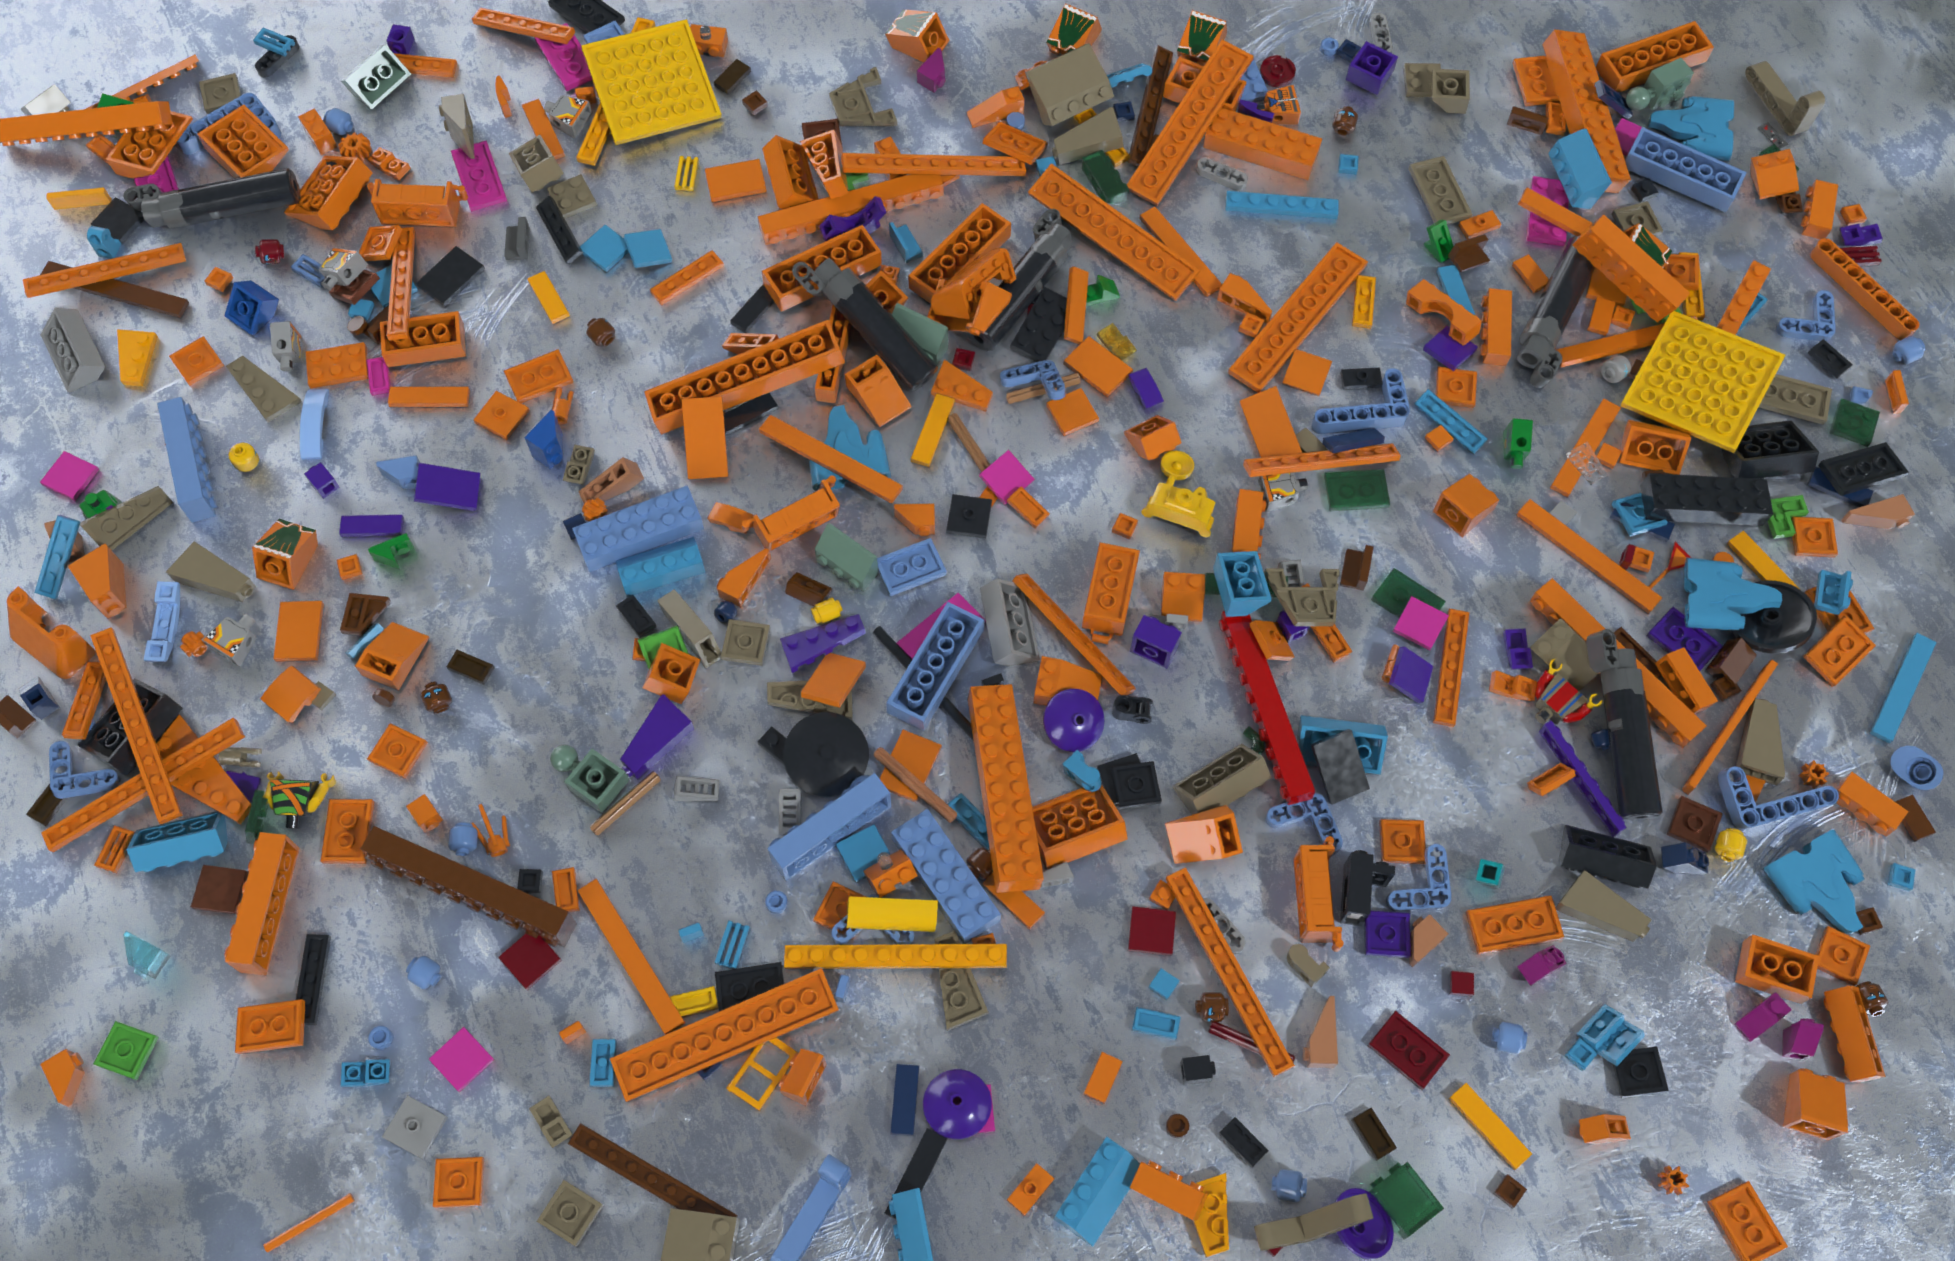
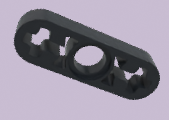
[255,35,299,77]

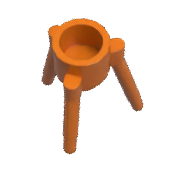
[471,804,510,857]

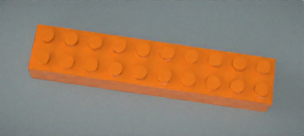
[1542,29,1631,193]
[644,320,845,435]
[967,684,1044,893]

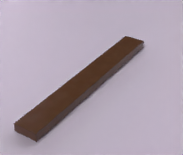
[1127,45,1173,167]
[40,261,189,318]
[568,1123,738,1217]

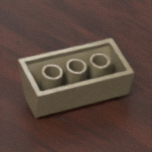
[1173,744,1272,815]

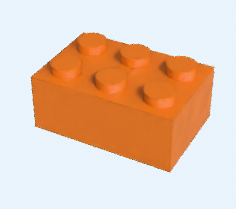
[1735,934,1819,1004]

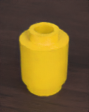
[810,597,843,624]

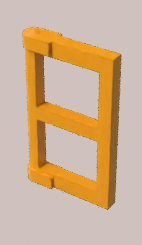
[726,1038,798,1111]

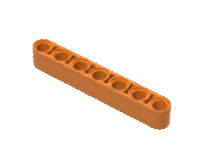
[1810,238,1920,340]

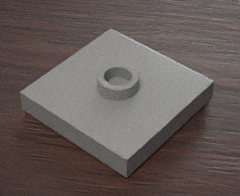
[382,1095,448,1159]

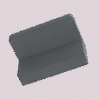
[504,217,530,260]

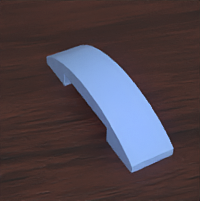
[300,389,329,460]
[144,581,180,662]

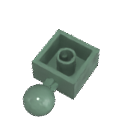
[1626,58,1694,111]
[550,745,629,813]

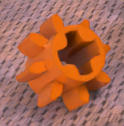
[582,498,608,522]
[180,631,208,657]
[1798,760,1829,789]
[1657,1166,1689,1195]

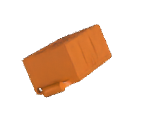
[367,179,468,227]
[742,475,840,551]
[1082,542,1140,645]
[1293,836,1344,952]

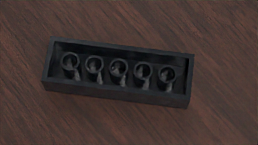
[1640,473,1773,526]

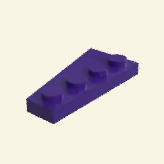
[780,614,866,673]

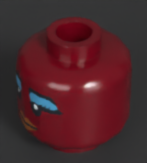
[255,239,284,264]

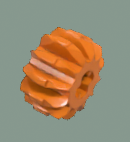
[338,132,372,163]

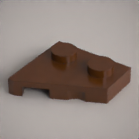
[340,593,391,636]

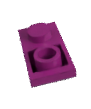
[1517,945,1567,986]
[1782,1018,1824,1061]

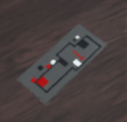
[1758,122,1789,150]

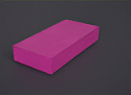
[366,357,391,396]

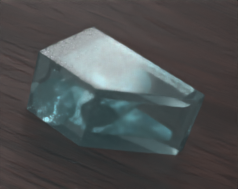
[123,931,171,979]

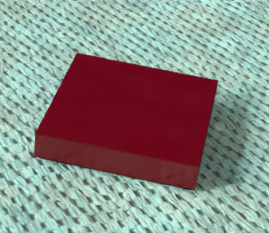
[1128,906,1176,956]
[498,934,562,991]

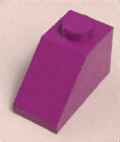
[917,48,946,93]
[1734,992,1792,1042]

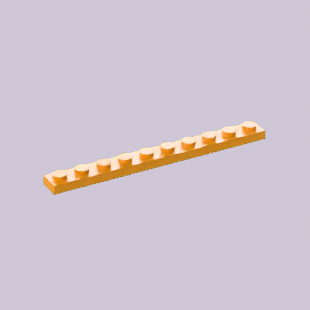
[576,17,655,166]
[784,944,1007,969]

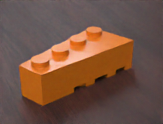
[800,130,849,199]

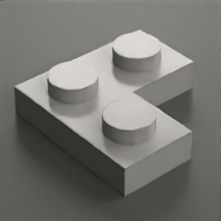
[1145,614,1188,631]

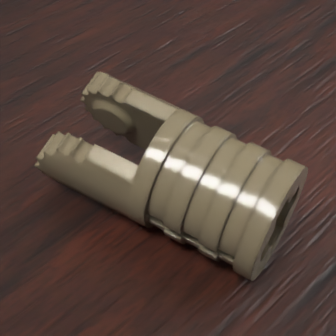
[219,747,262,768]

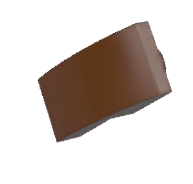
[1775,191,1803,213]

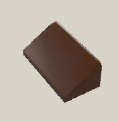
[785,572,833,607]

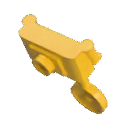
[1141,450,1215,537]

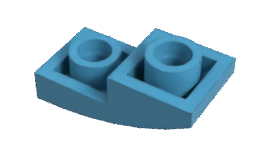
[341,1059,390,1087]

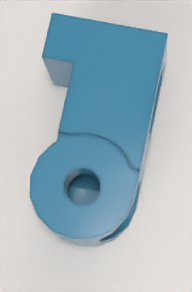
[87,226,121,259]
[1062,750,1102,792]

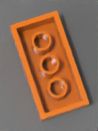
[380,311,466,367]

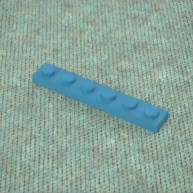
[1225,191,1339,219]

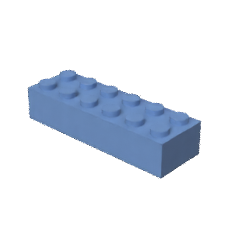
[1625,127,1747,213]
[157,397,217,523]
[572,485,704,572]
[886,602,984,731]
[767,773,892,881]
[891,809,1001,944]

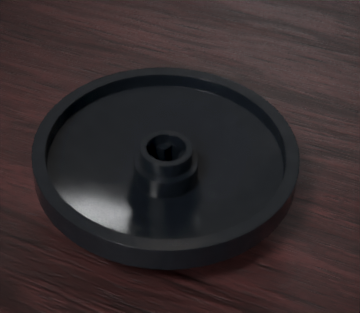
[1731,580,1817,654]
[783,712,869,798]

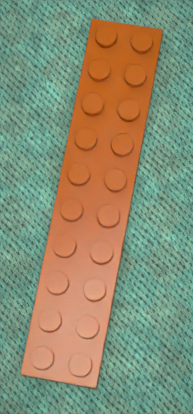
[1126,39,1254,207]
[1028,163,1200,301]
[1228,242,1368,393]
[610,968,839,1102]

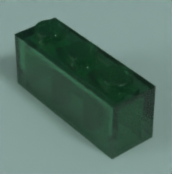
[1081,150,1129,206]

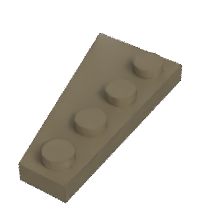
[226,356,302,423]
[80,486,173,550]
[767,680,853,720]
[934,930,989,1031]

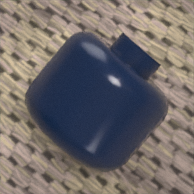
[714,601,737,624]
[1591,729,1610,751]

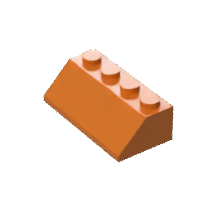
[1163,57,1247,112]
[762,135,819,209]

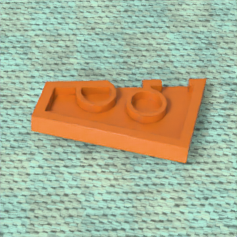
[931,359,993,412]

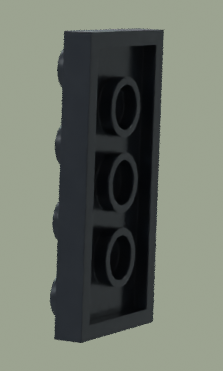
[548,0,625,33]
[1010,287,1067,362]
[1818,442,1909,496]

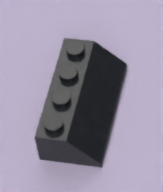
[1559,825,1657,889]

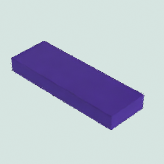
[339,515,404,537]

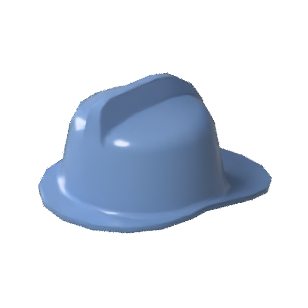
[1891,745,1944,790]

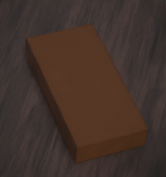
[1895,794,1936,842]

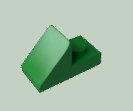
[1423,219,1454,263]
[1086,275,1120,307]
[368,533,414,569]

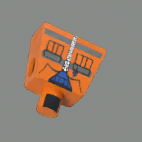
[1257,85,1301,125]

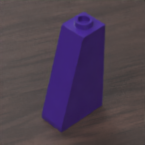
[620,694,694,780]

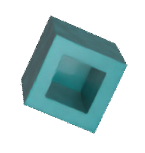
[1476,859,1505,888]

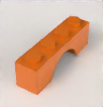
[1406,279,1482,346]

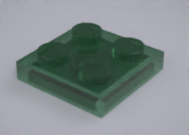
[1830,398,1880,447]
[245,789,269,844]

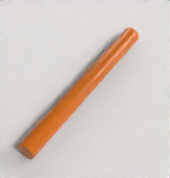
[263,1193,355,1253]

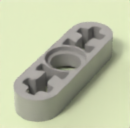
[1369,13,1393,53]
[1196,158,1248,191]
[1203,898,1245,954]

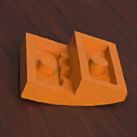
[1282,349,1332,396]
[260,666,321,723]

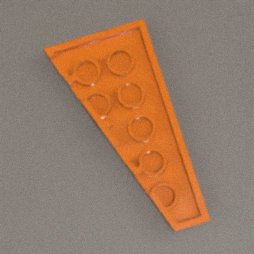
[156,714,254,825]

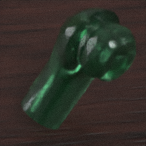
[1243,726,1264,754]

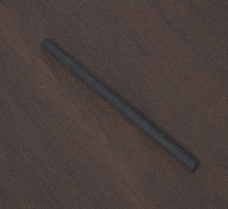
[873,626,974,742]

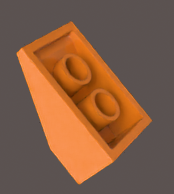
[1034,656,1102,706]

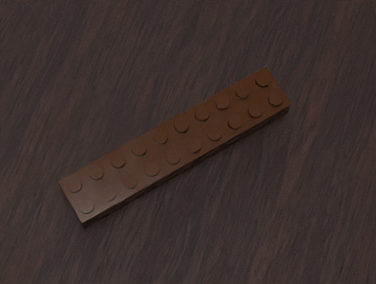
[360,826,577,947]

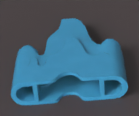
[1648,96,1734,162]
[809,405,891,491]
[1684,558,1782,630]
[1763,829,1865,935]

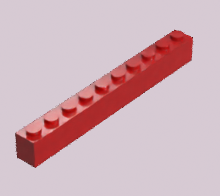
[1219,611,1315,805]

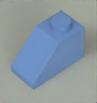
[376,455,420,489]

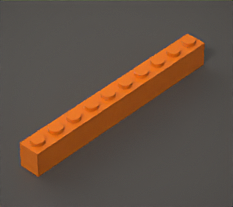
[0,101,173,146]
[757,174,944,245]
[1530,578,1707,748]

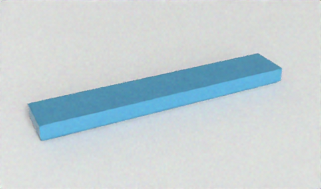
[1869,633,1937,744]

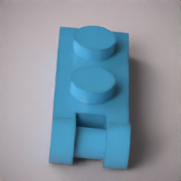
[1107,63,1152,88]

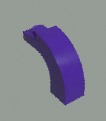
[819,196,887,241]

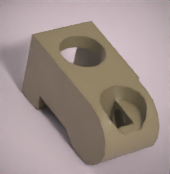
[1286,944,1330,987]

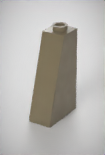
[1052,107,1124,165]
[166,541,256,602]
[657,589,721,668]
[1736,698,1785,786]
[1555,870,1652,942]

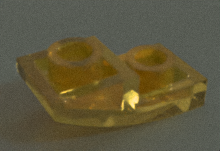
[1096,323,1137,361]

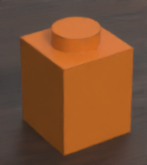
[406,794,443,832]

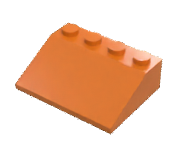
[197,104,289,178]
[106,111,193,179]
[284,156,373,230]
[1032,784,1128,870]

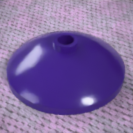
[1043,689,1105,752]
[923,1069,992,1140]
[1334,1188,1394,1260]

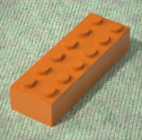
[1596,21,1714,93]
[1203,108,1322,180]
[908,203,1011,304]
[1572,214,1690,322]
[762,225,882,312]
[224,832,300,976]

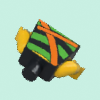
[265,771,336,829]

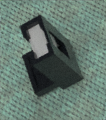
[1340,850,1395,926]

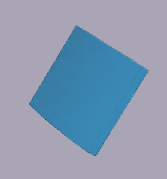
[1577,1004,1645,1066]

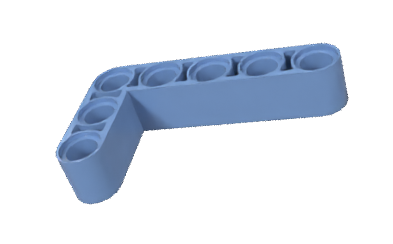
[177,93,281,155]
[1311,368,1410,434]
[1717,766,1839,829]
[770,1154,852,1261]

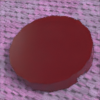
[1260,55,1296,88]

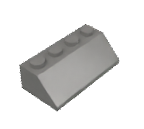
[40,308,105,392]
[980,578,1040,666]

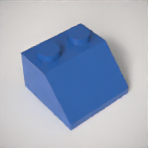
[224,280,279,335]
[524,410,564,470]

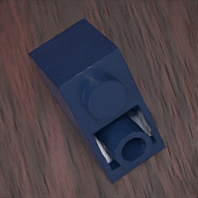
[19,676,60,720]
[1661,842,1709,874]

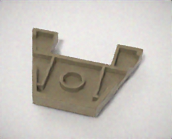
[829,67,897,126]
[1264,568,1340,626]

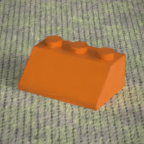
[1619,420,1691,475]

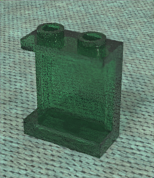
[1369,1161,1444,1240]

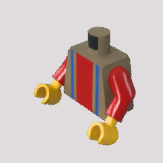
[1535,659,1603,725]

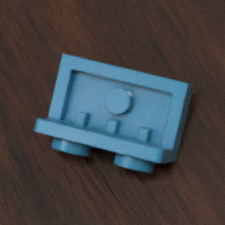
[1814,570,1853,615]

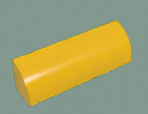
[846,896,938,932]

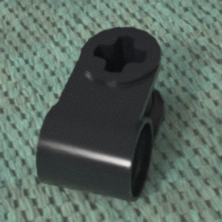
[1112,695,1153,724]

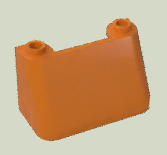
[931,248,1016,319]
[927,279,1012,336]
[7,586,96,679]

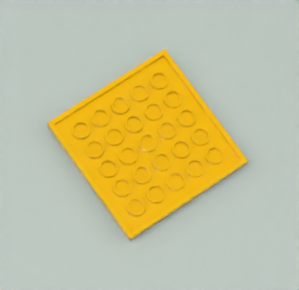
[581,19,722,145]
[1621,311,1785,453]

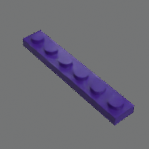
[1539,720,1627,837]

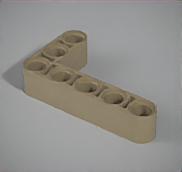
[1745,61,1825,136]
[1254,1193,1374,1251]

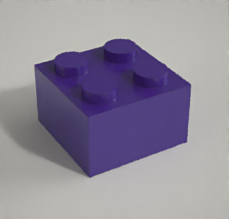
[1345,41,1398,95]
[1130,615,1182,669]

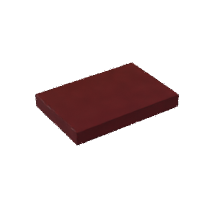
[1367,1010,1450,1090]

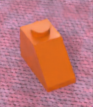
[894,504,935,536]
[40,1049,85,1107]
[1579,1114,1631,1144]

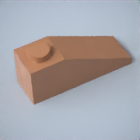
[578,457,644,504]
[1841,494,1915,529]
[1303,996,1338,1068]

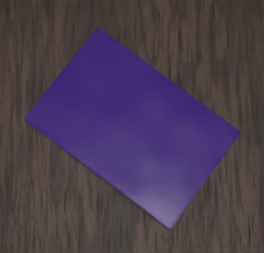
[414,463,481,511]
[1646,607,1723,671]

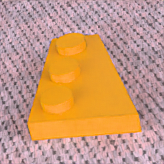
[117,329,158,386]
[1193,1173,1229,1258]

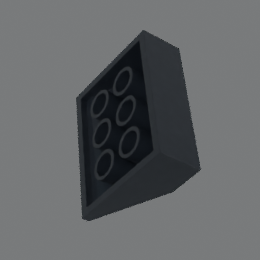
[1721,421,1819,479]
[78,678,183,776]

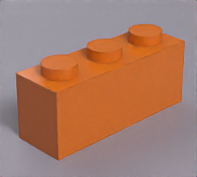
[1801,179,1838,239]
[1655,647,1718,714]
[1836,772,1909,837]
[1130,1160,1209,1221]

